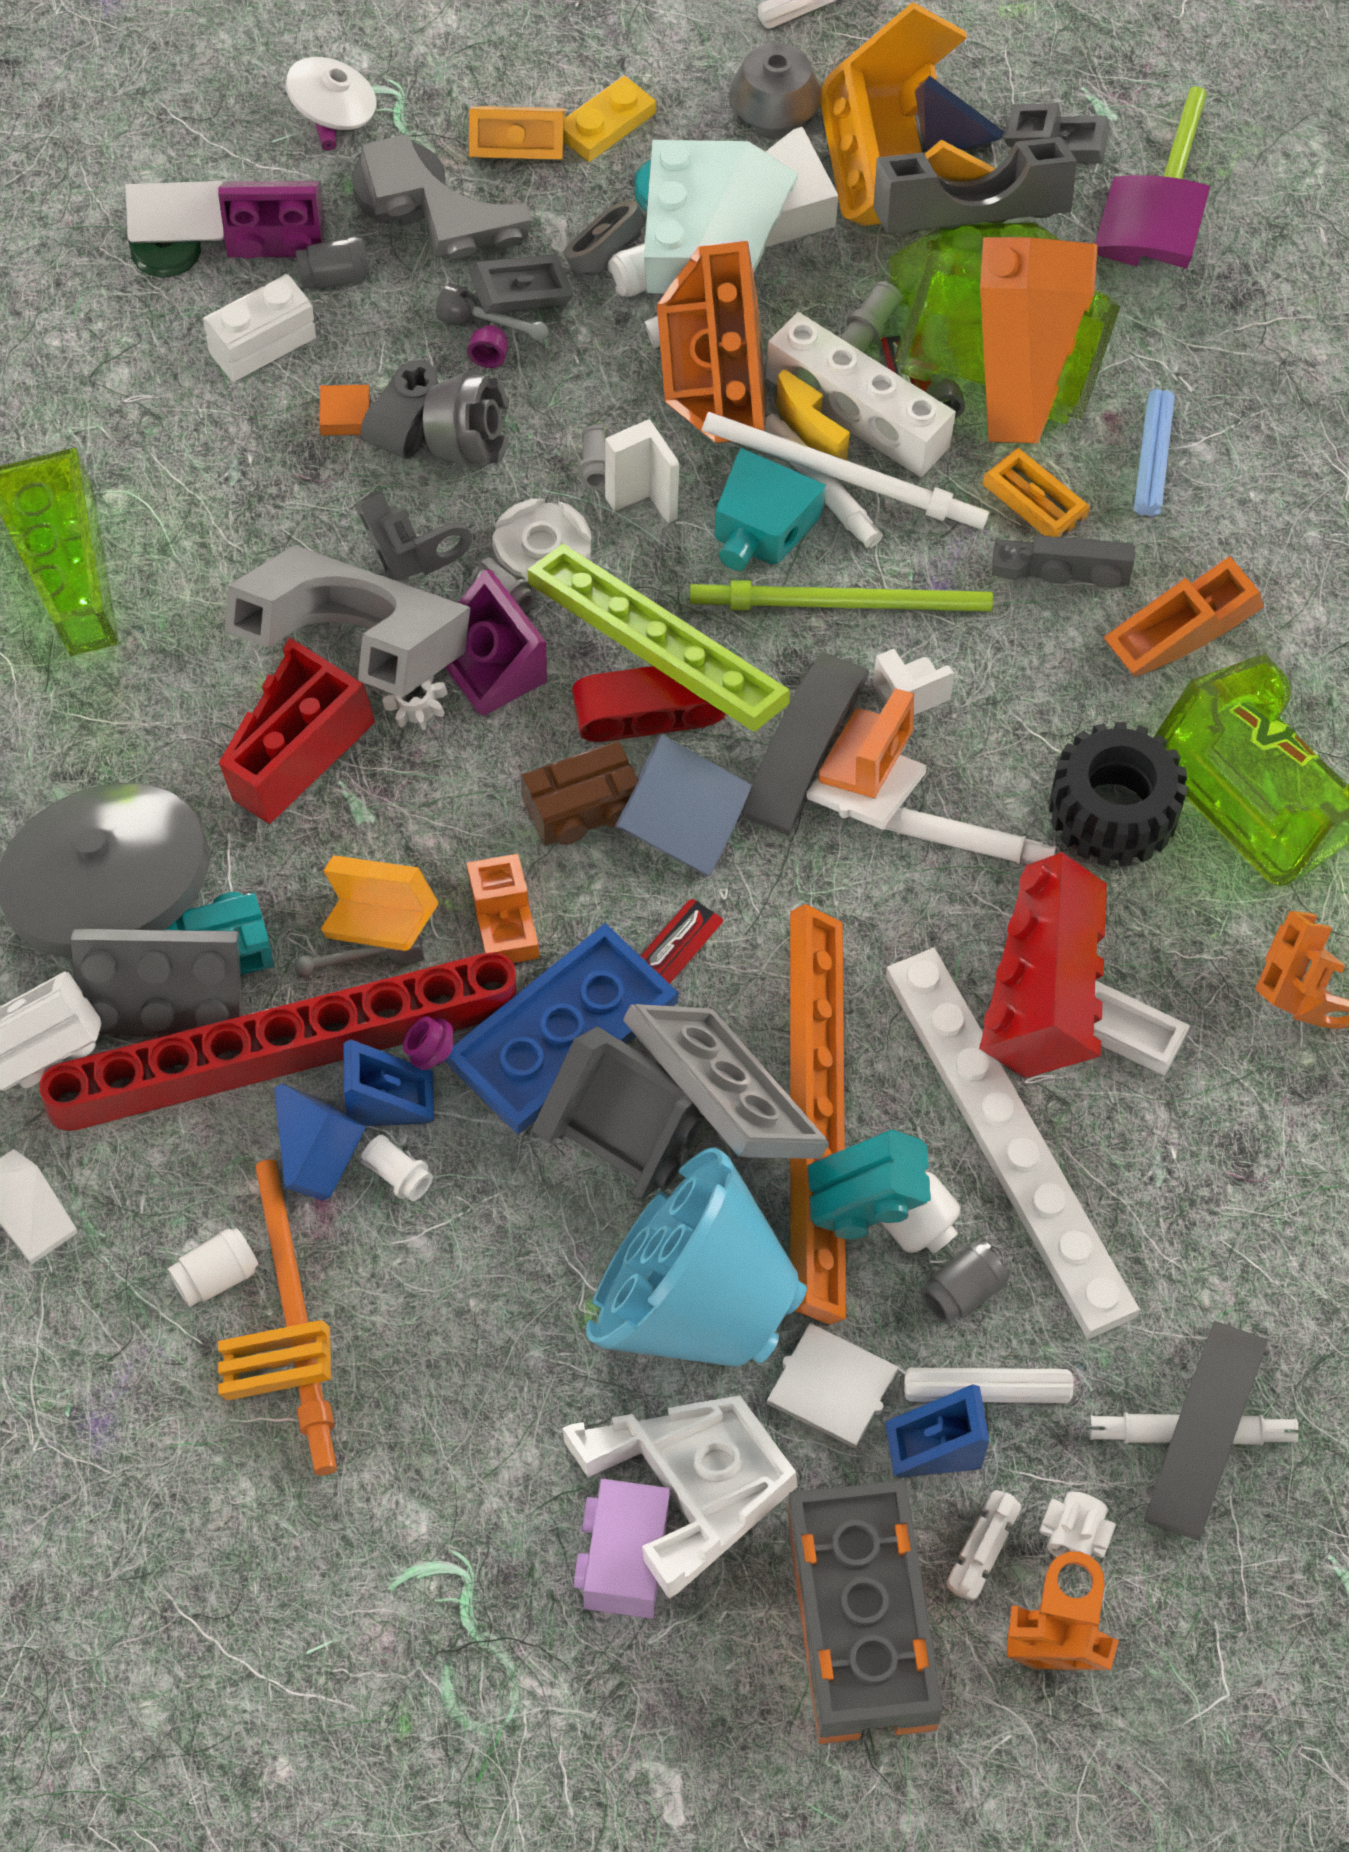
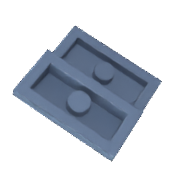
[615,734,752,877]

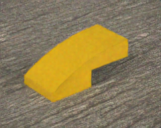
[776,369,850,461]

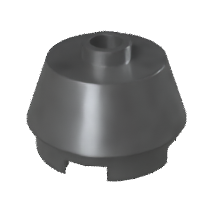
[729,42,822,139]
[423,370,509,470]

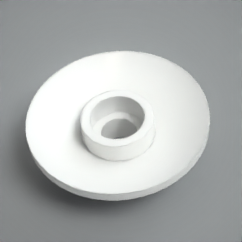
[285,57,376,130]

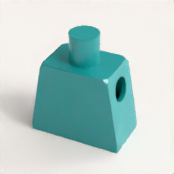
[714,448,826,571]

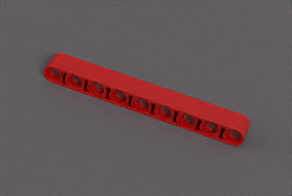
[39,952,517,1131]

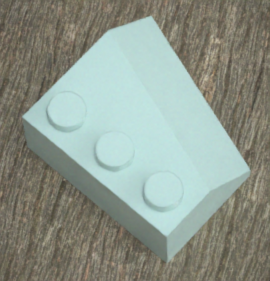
[644,140,798,293]

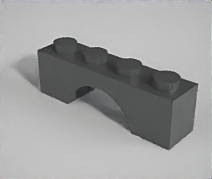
[873,137,1077,235]

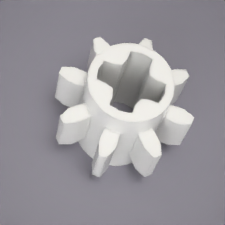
[382,676,448,730]
[1039,1492,1116,1565]

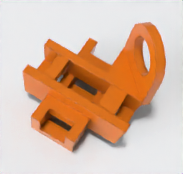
[1255,911,1349,1029]
[1007,1551,1119,1670]

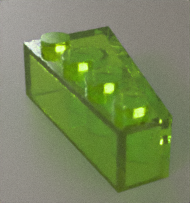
[0,447,119,656]

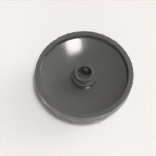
[0,783,209,958]

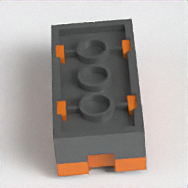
[788,1480,943,1744]

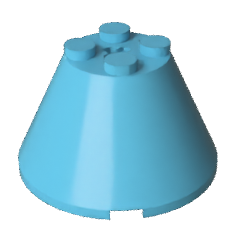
[586,1148,807,1367]

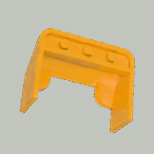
[820,2,995,226]

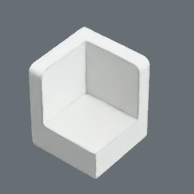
[873,649,955,715]

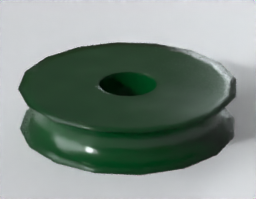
[129,241,201,278]

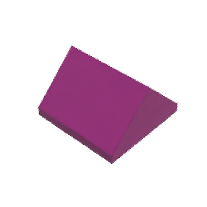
[445,569,547,715]

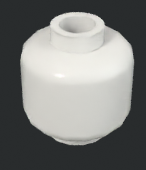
[880,1172,961,1254]

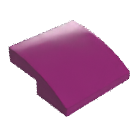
[1094,175,1211,269]

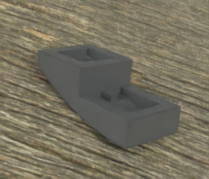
[1005,103,1110,163]

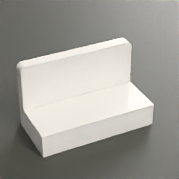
[125,181,224,243]
[605,419,679,523]

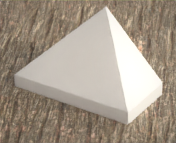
[0,1149,78,1265]

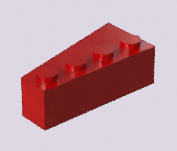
[979,852,1107,1079]

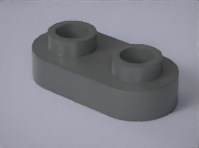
[564,200,646,275]

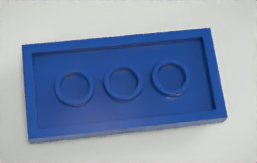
[445,923,679,1135]

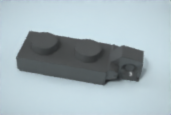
[992,535,1135,587]

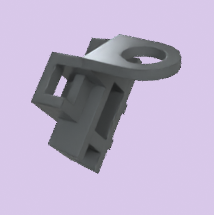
[354,490,472,581]

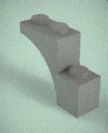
[361,134,531,259]

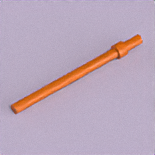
[255,1159,337,1476]

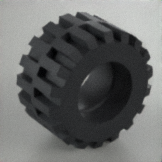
[1049,722,1188,867]

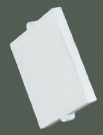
[807,755,926,830]
[767,1323,898,1449]

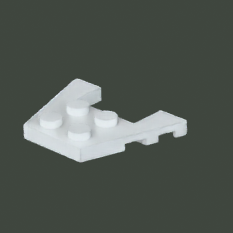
[563,1395,797,1598]

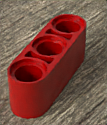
[571,666,726,742]

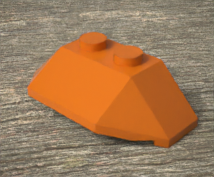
[657,241,766,444]

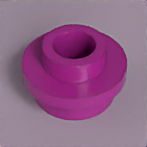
[403,1016,453,1070]

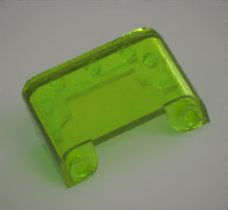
[894,240,1121,424]
[1154,653,1349,886]

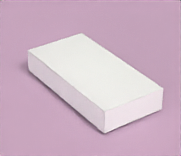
[1093,981,1190,1076]

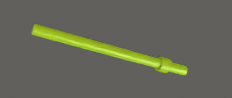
[690,580,993,612]

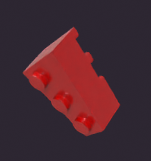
[219,637,375,825]

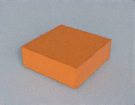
[319,385,370,435]

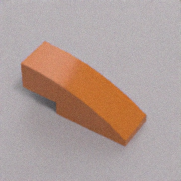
[1104,556,1264,677]

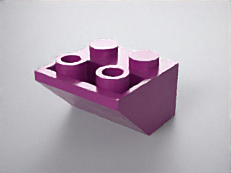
[218,181,324,259]

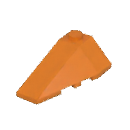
[980,237,1098,444]

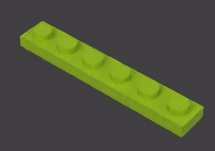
[527,543,790,732]

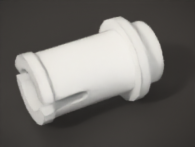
[361,1135,433,1201]

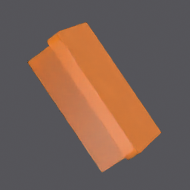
[818,688,914,799]

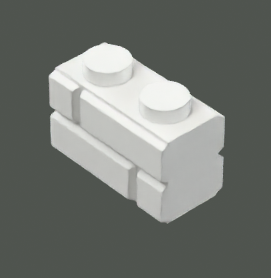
[203,274,316,382]
[0,971,102,1092]

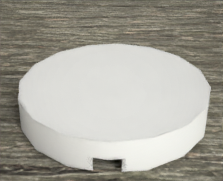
[492,499,591,590]

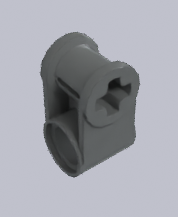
[361,360,438,459]

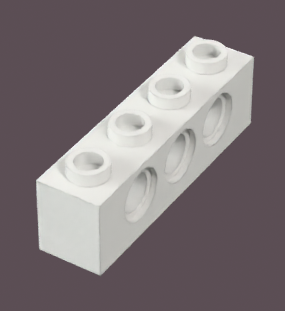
[766,312,956,478]

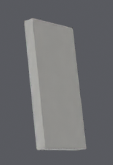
[623,1004,829,1159]

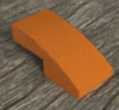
[466,854,540,963]

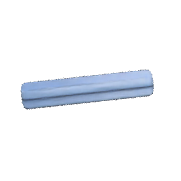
[1134,388,1175,517]

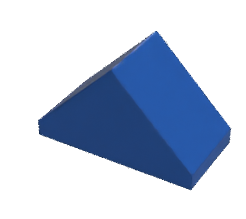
[344,1040,434,1126]
[274,1084,366,1201]
[885,1384,989,1478]

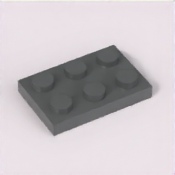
[71,929,243,1035]

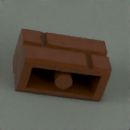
[521,740,639,846]

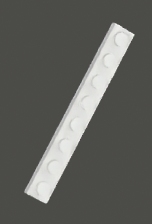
[885,947,1140,1340]

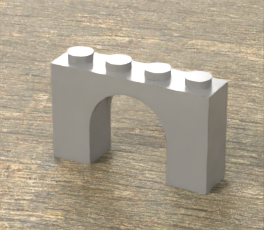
[225,545,470,697]

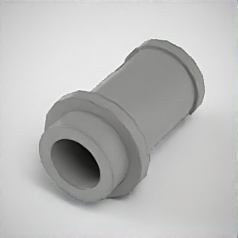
[578,424,614,490]
[470,558,535,614]

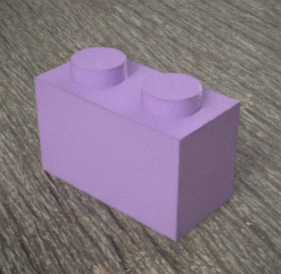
[574,1479,670,1619]

